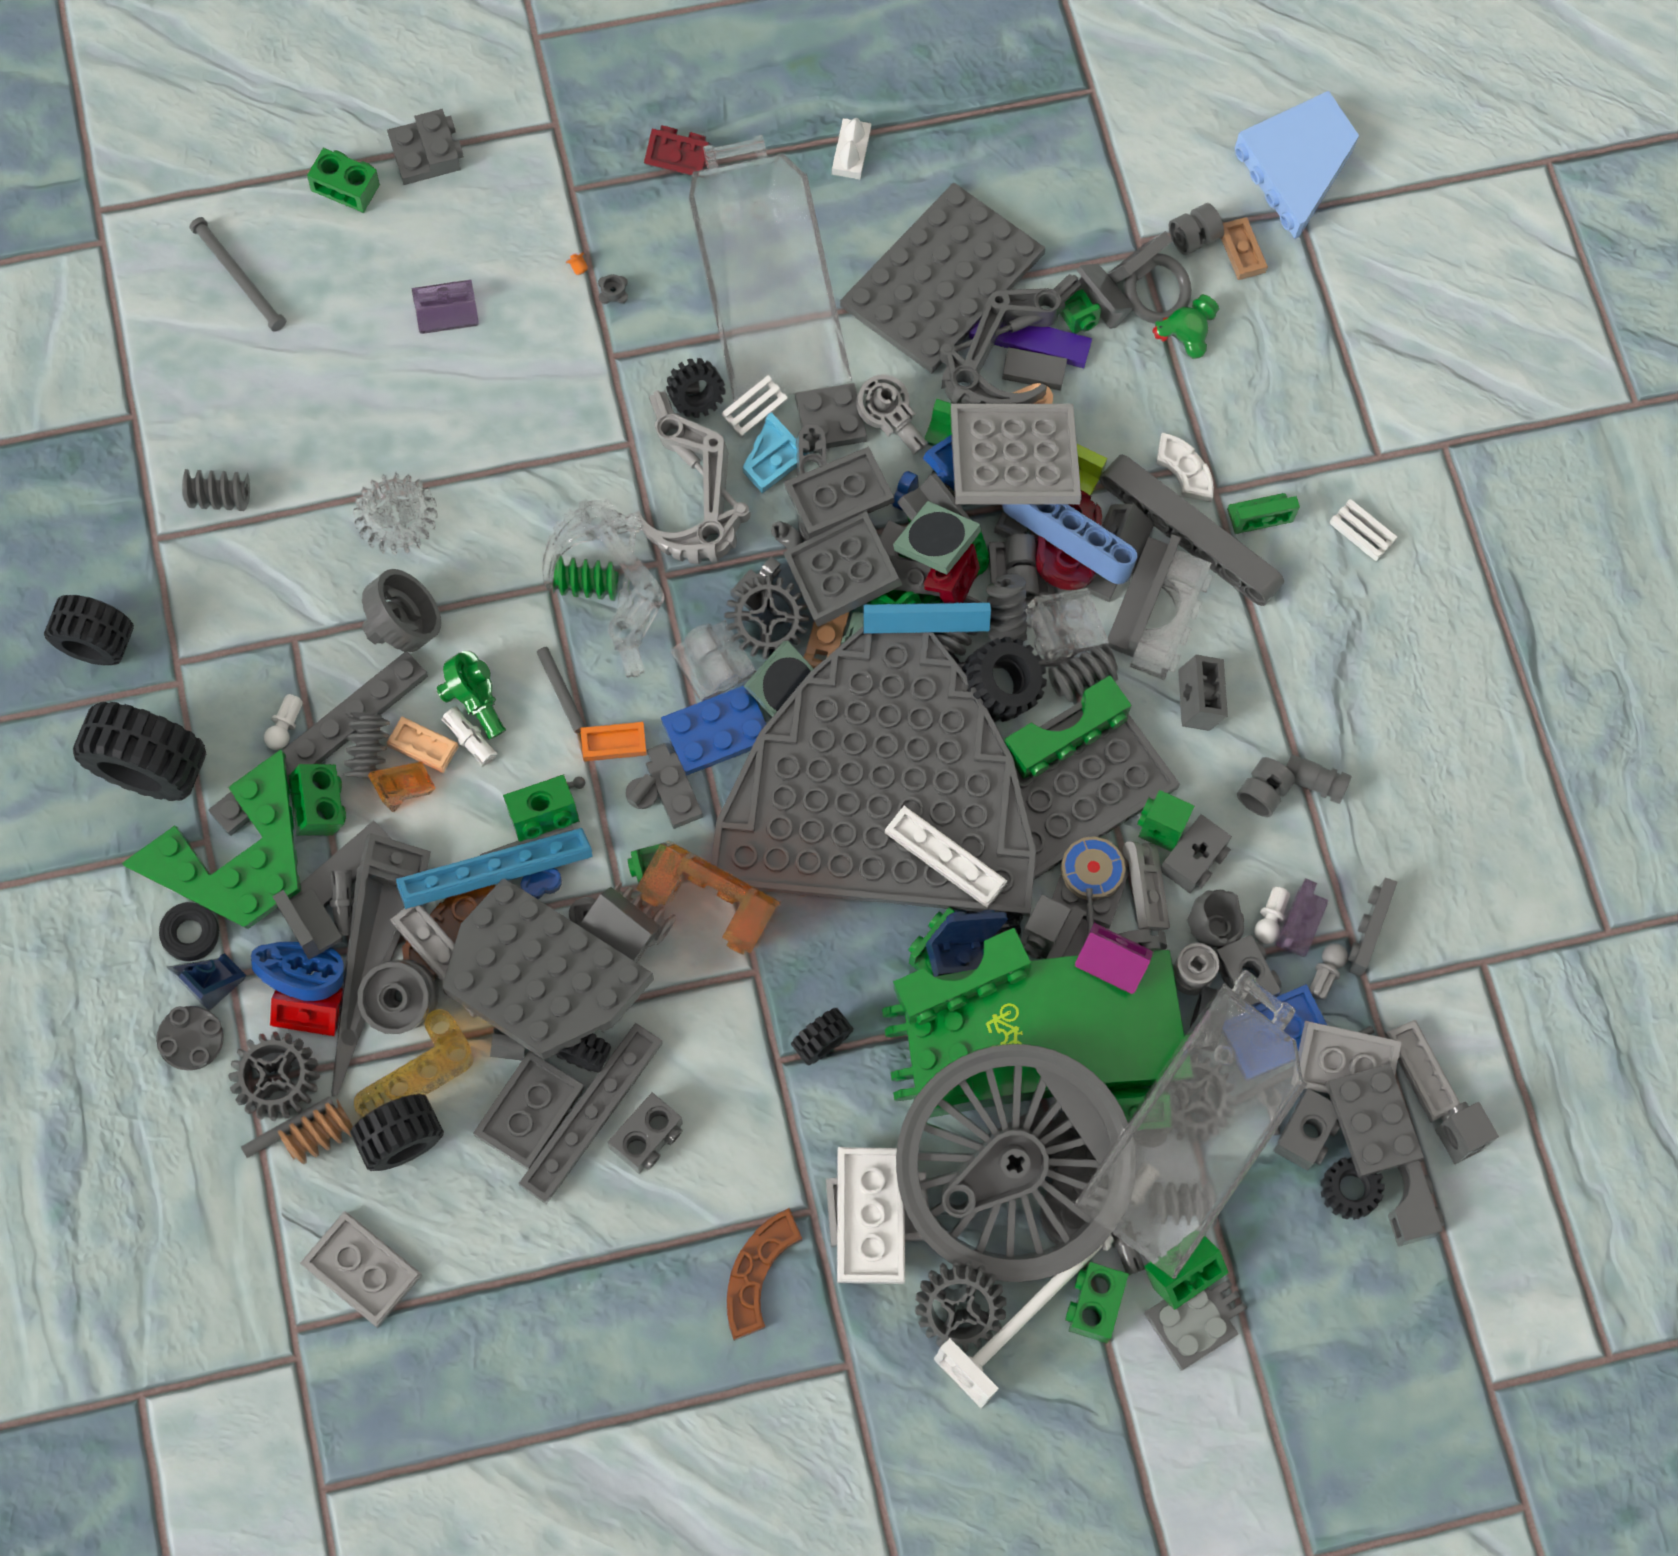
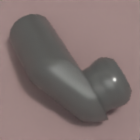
[771,521,802,550]

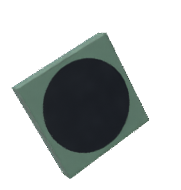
[893,501,981,575]
[744,641,814,717]

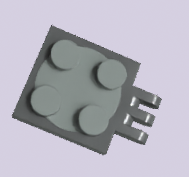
[1144,1279,1247,1371]

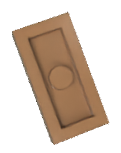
[1221,217,1268,280]

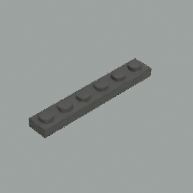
[519,1023,663,1205]

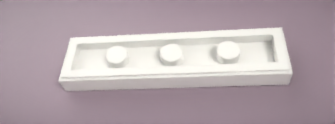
[885,806,1007,908]

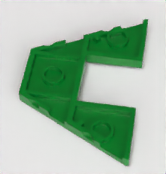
[122,749,301,929]

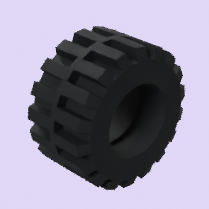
[44,595,134,665]
[961,637,1047,722]
[350,1094,444,1171]

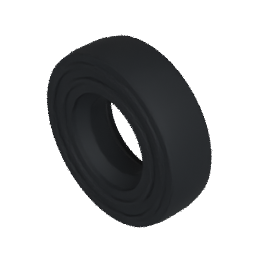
[159,902,219,961]

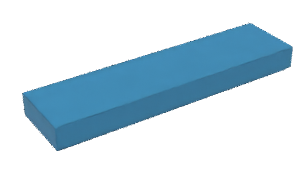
[863,603,991,634]

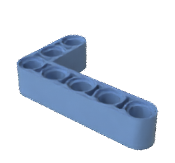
[1002,504,1137,584]

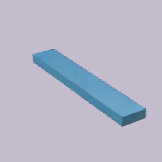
[396,828,593,909]

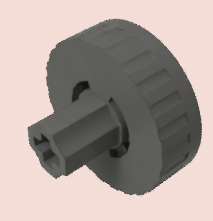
[362,569,441,652]

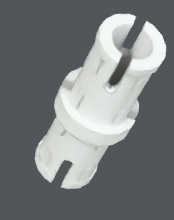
[441,707,498,767]

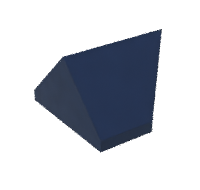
[166,953,247,1011]

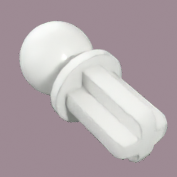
[264,694,303,751]
[1254,887,1290,944]

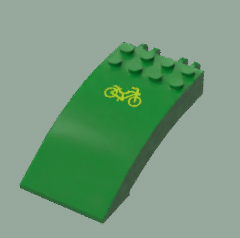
[882,950,1192,1118]

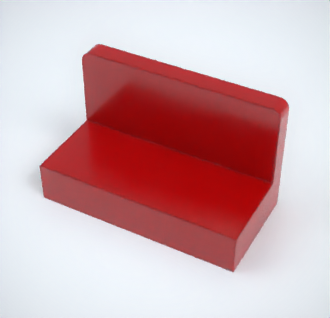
[270,988,343,1036]

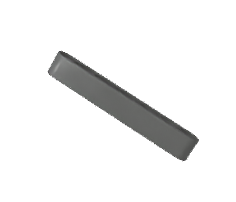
[1099,454,1284,606]

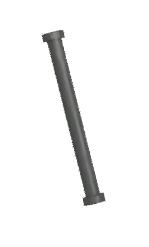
[189,217,287,332]

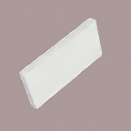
[837,1147,905,1284]

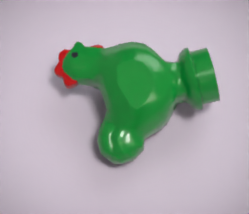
[1152,294,1219,359]

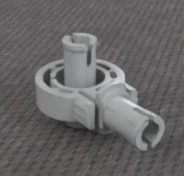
[856,374,929,455]

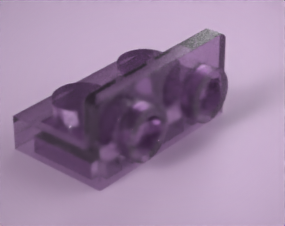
[1275,878,1328,957]

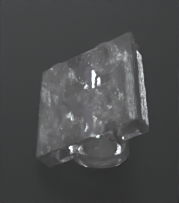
[671,620,756,702]

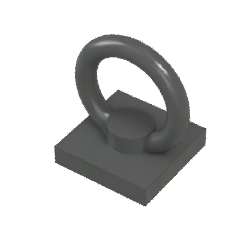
[1107,231,1192,324]

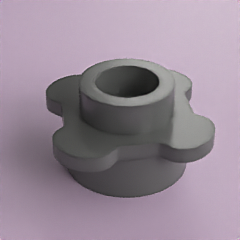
[598,274,628,304]

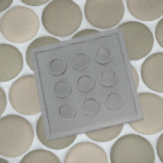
[950,404,1081,504]

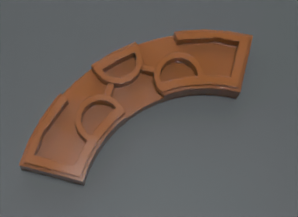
[727,1208,802,1341]

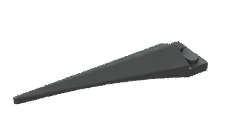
[331,833,431,1097]

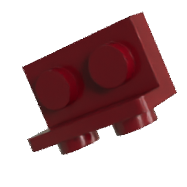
[644,125,712,178]
[923,544,980,603]

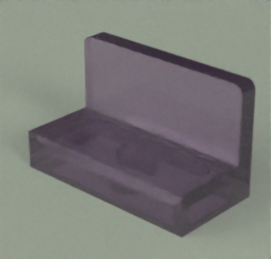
[411,279,479,334]

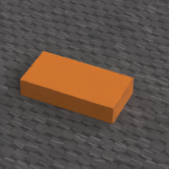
[580,722,647,762]

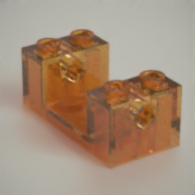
[636,840,782,955]

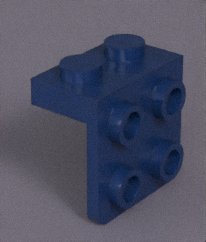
[926,909,1008,977]

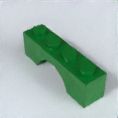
[1004,675,1132,779]
[893,928,1031,1025]

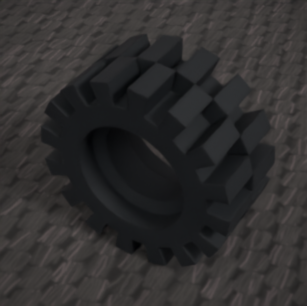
[666,358,726,418]
[791,1008,854,1066]
[555,1033,611,1073]
[1320,1157,1385,1220]

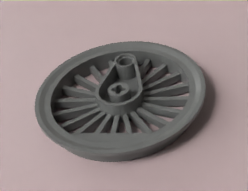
[896,1044,1135,1282]

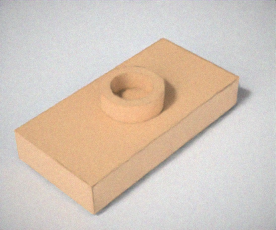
[386,716,459,773]

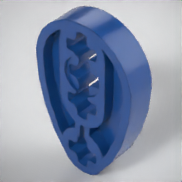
[251,942,344,1001]

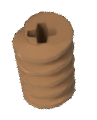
[277,1097,353,1164]

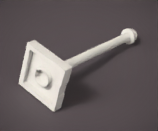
[934,1234,1114,1408]

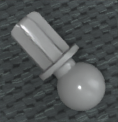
[1309,943,1348,999]

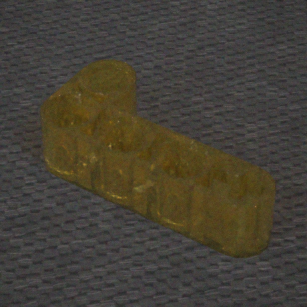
[354,1009,474,1119]

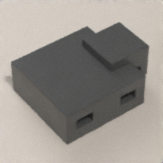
[579,887,661,963]

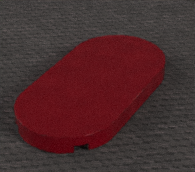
[1036,490,1102,590]

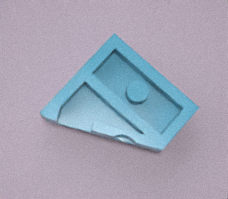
[743,412,809,494]

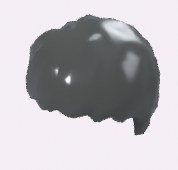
[1187,889,1244,948]

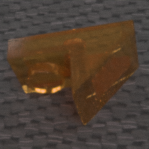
[368,761,436,812]

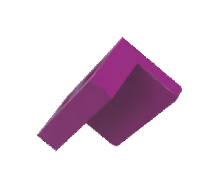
[1075,923,1153,994]

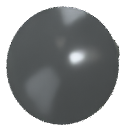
[156,1006,224,1071]

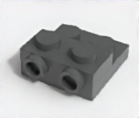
[387,108,464,185]

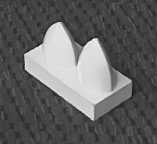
[832,118,872,180]

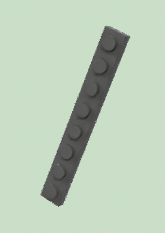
[208,652,428,836]

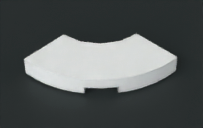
[1156,433,1214,502]

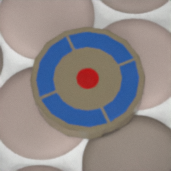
[1060,837,1126,901]

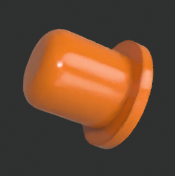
[565,252,588,275]

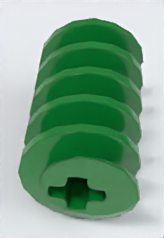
[553,556,619,601]

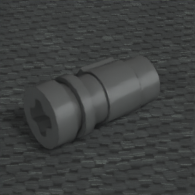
[1286,754,1352,804]

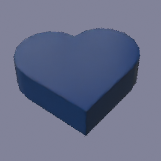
[892,471,919,511]
[520,868,562,899]

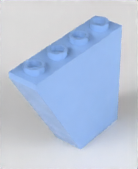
[1235,91,1359,239]

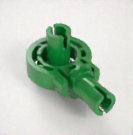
[437,651,506,740]

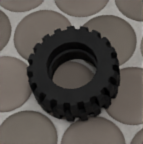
[73,702,207,801]

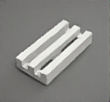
[722,374,788,437]
[1329,499,1397,561]

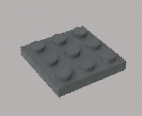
[783,511,902,627]

